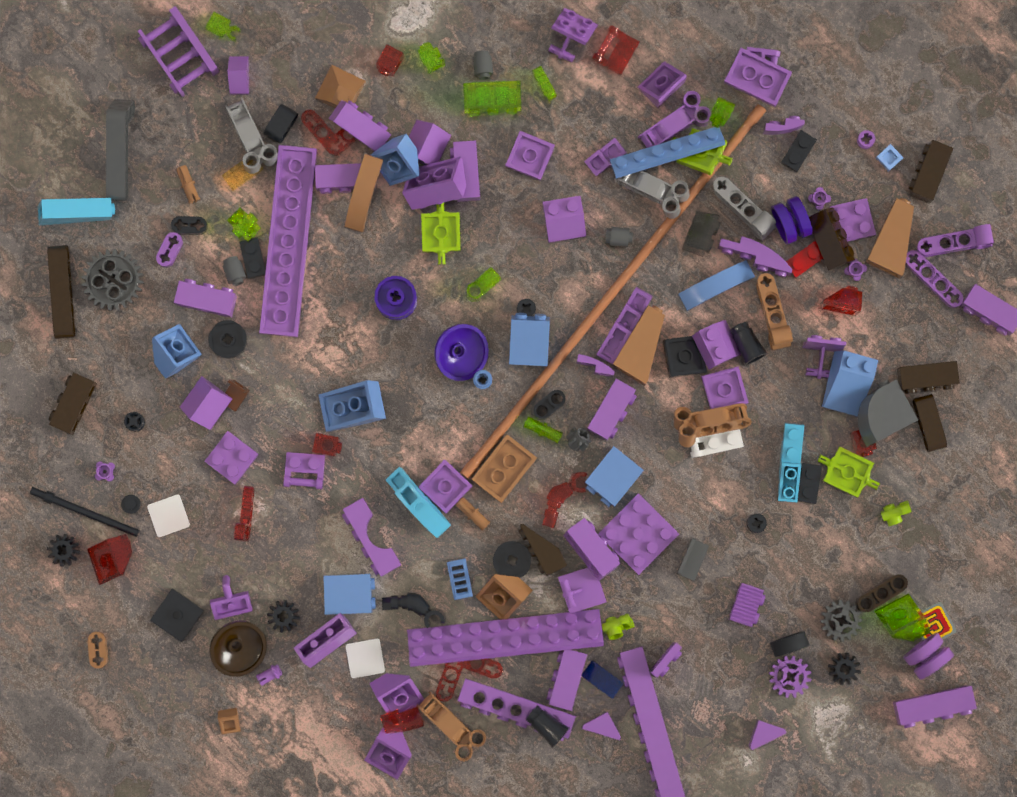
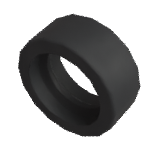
[770,631,809,657]

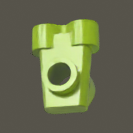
[881,500,912,526]
[602,613,635,640]

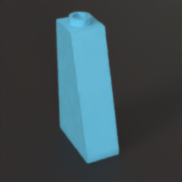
[38,198,115,225]

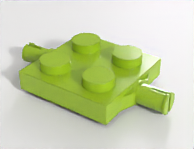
[672,128,732,175]
[421,202,461,265]
[817,446,880,498]

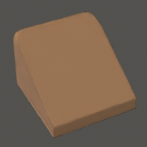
[218,708,241,735]

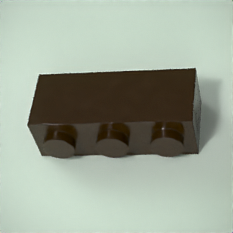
[908,139,954,203]
[809,208,855,271]
[897,361,960,394]
[48,372,97,435]

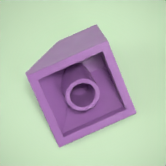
[369,673,424,721]
[364,723,411,780]

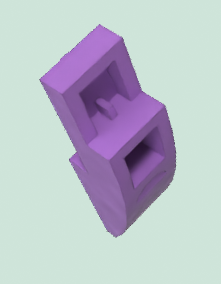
[718,236,793,277]

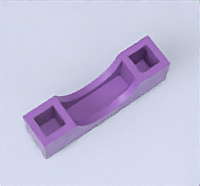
[342,498,402,577]

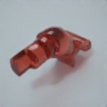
[542,471,587,528]

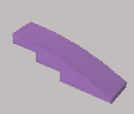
[596,287,653,364]

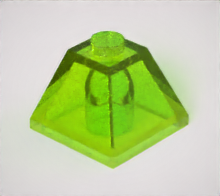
[875,593,931,641]

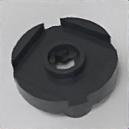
[208,320,247,359]
[493,541,531,578]

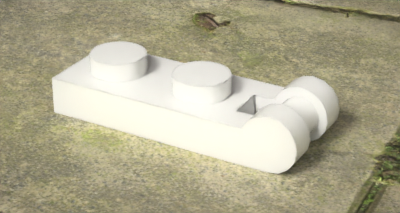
[690,429,744,458]

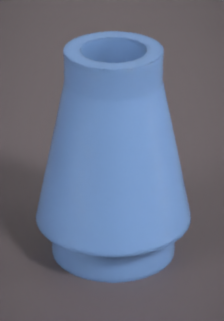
[473,370,492,389]

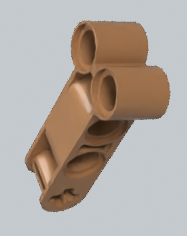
[756,273,793,351]
[674,403,752,447]
[416,691,487,761]

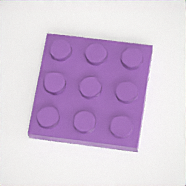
[598,493,679,575]

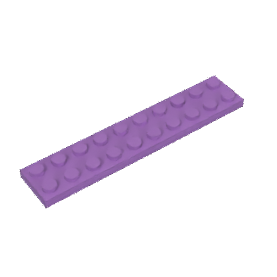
[259,145,317,337]
[407,609,604,667]

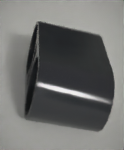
[263,104,299,144]
[533,390,566,421]

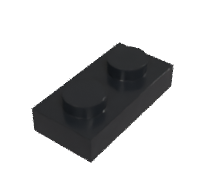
[781,130,817,173]
[239,237,266,279]
[798,463,822,504]

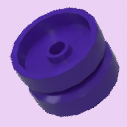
[771,196,813,245]
[374,276,417,321]

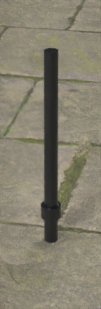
[30,487,140,537]

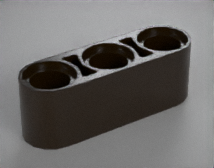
[913,394,947,452]
[855,574,908,612]

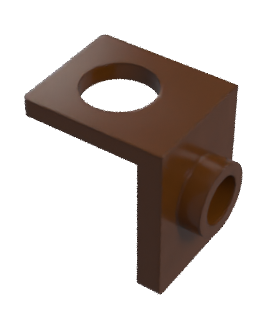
[225,380,250,411]

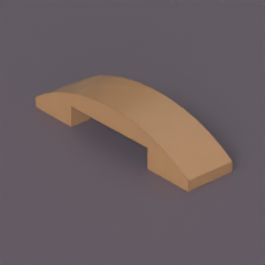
[344,154,384,232]

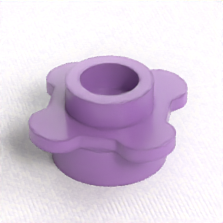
[808,187,831,210]
[844,258,867,281]
[95,462,115,481]

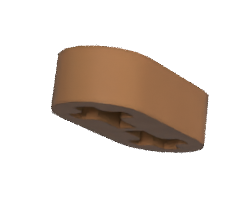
[88,632,108,669]

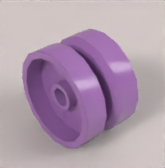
[903,633,954,680]

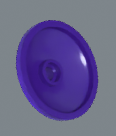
[434,324,489,381]

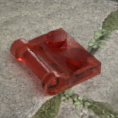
[592,25,640,75]

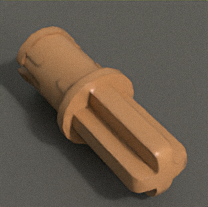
[176,165,200,204]
[456,497,491,531]

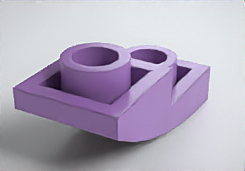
[763,116,805,135]

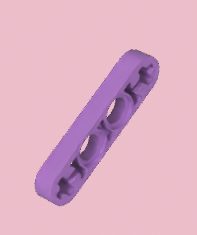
[905,250,964,308]

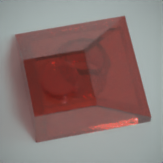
[818,286,862,316]
[87,534,132,585]

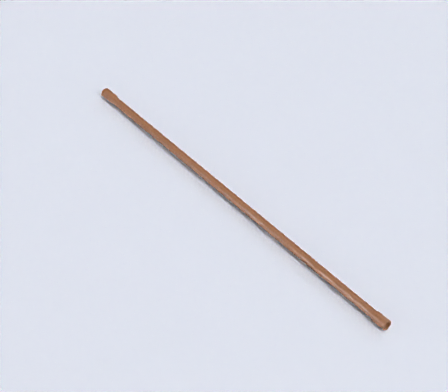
[460,104,766,479]

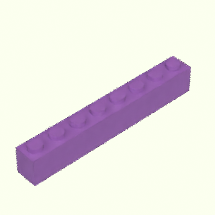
[617,646,685,797]

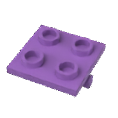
[548,8,598,63]
[802,335,846,379]
[558,568,606,613]

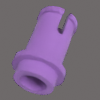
[256,665,282,686]

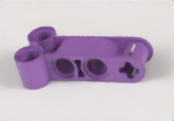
[638,91,711,148]
[917,224,994,257]

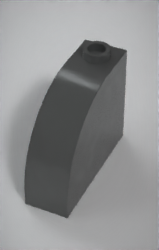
[858,379,918,447]

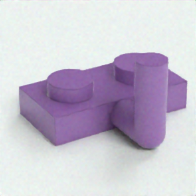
[210,575,253,620]

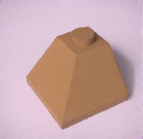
[315,65,366,108]
[475,574,533,620]

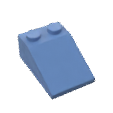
[822,350,878,416]
[319,380,386,432]

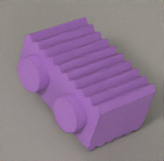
[728,583,766,627]

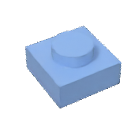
[876,144,903,172]

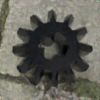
[47,534,81,567]
[267,600,300,633]
[828,652,861,685]

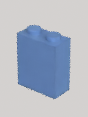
[509,313,550,366]
[584,446,644,507]
[324,574,376,615]

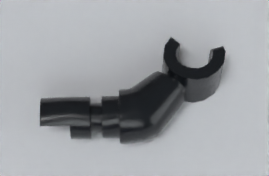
[382,593,446,628]

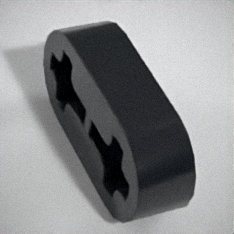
[171,216,208,235]

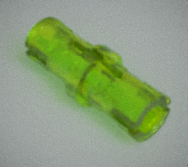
[523,416,563,444]

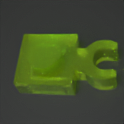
[205,12,241,41]

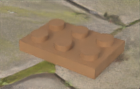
[471,435,537,504]

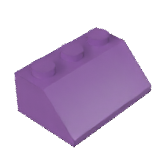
[402,156,466,210]

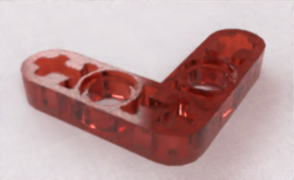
[301,109,357,156]
[234,486,255,542]
[436,658,503,702]

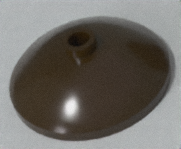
[209,620,267,677]

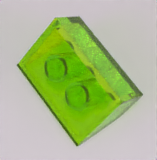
[463,80,521,116]

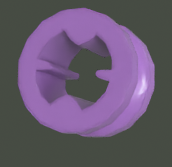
[857,130,875,149]

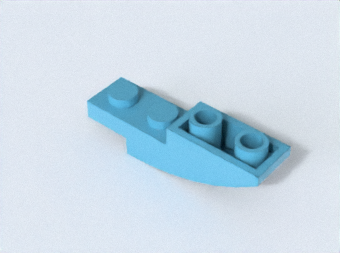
[778,423,805,502]
[386,467,451,538]

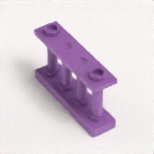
[138,6,220,97]

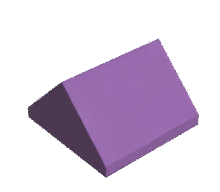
[638,61,687,108]
[409,120,451,165]
[180,376,232,430]

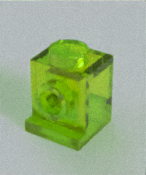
[417,42,445,74]

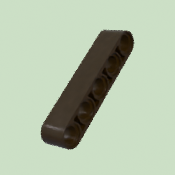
[47,245,75,339]

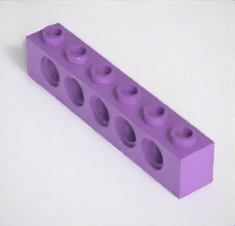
[458,678,576,741]

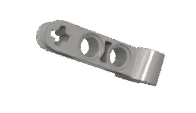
[225,98,278,174]
[614,171,690,219]
[713,177,776,241]

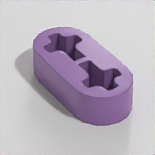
[156,232,183,267]

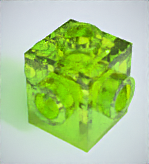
[226,207,261,241]

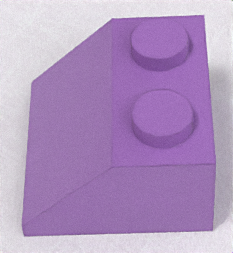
[542,196,586,243]
[692,320,741,370]

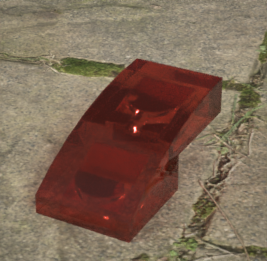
[380,707,424,733]

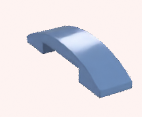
[678,260,755,311]

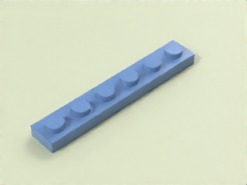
[610,126,725,178]

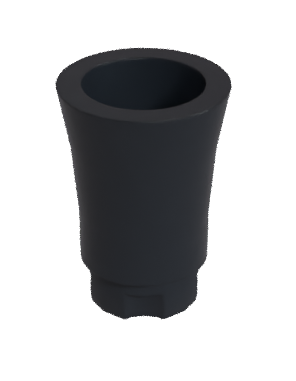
[730,321,768,366]
[525,705,570,749]

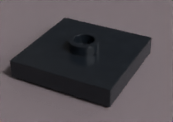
[663,336,707,378]
[150,588,204,642]

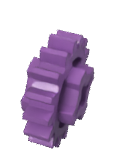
[769,656,811,698]

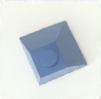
[371,134,420,186]
[152,324,202,379]

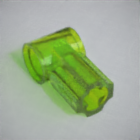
[709,97,736,128]
[466,267,502,302]

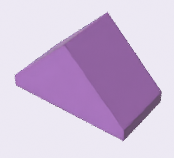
[227,56,249,95]
[582,711,621,740]
[748,720,787,750]

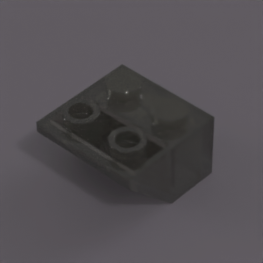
[682,211,721,257]

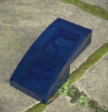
[581,660,624,699]

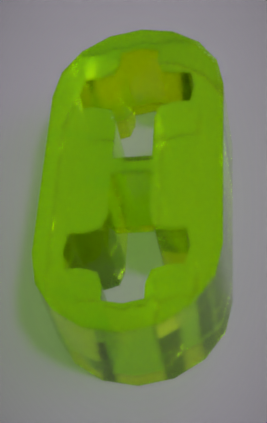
[532,66,557,102]

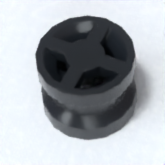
[517,299,536,316]
[124,412,145,432]
[746,514,767,533]

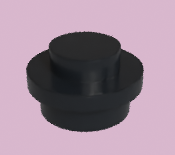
[121,495,141,514]

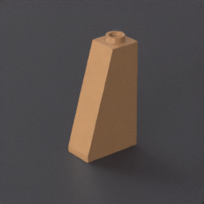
[865,198,914,279]
[612,305,665,386]

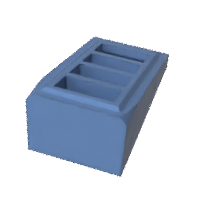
[447,558,473,600]

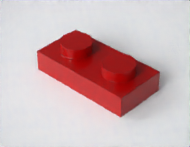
[786,241,823,279]

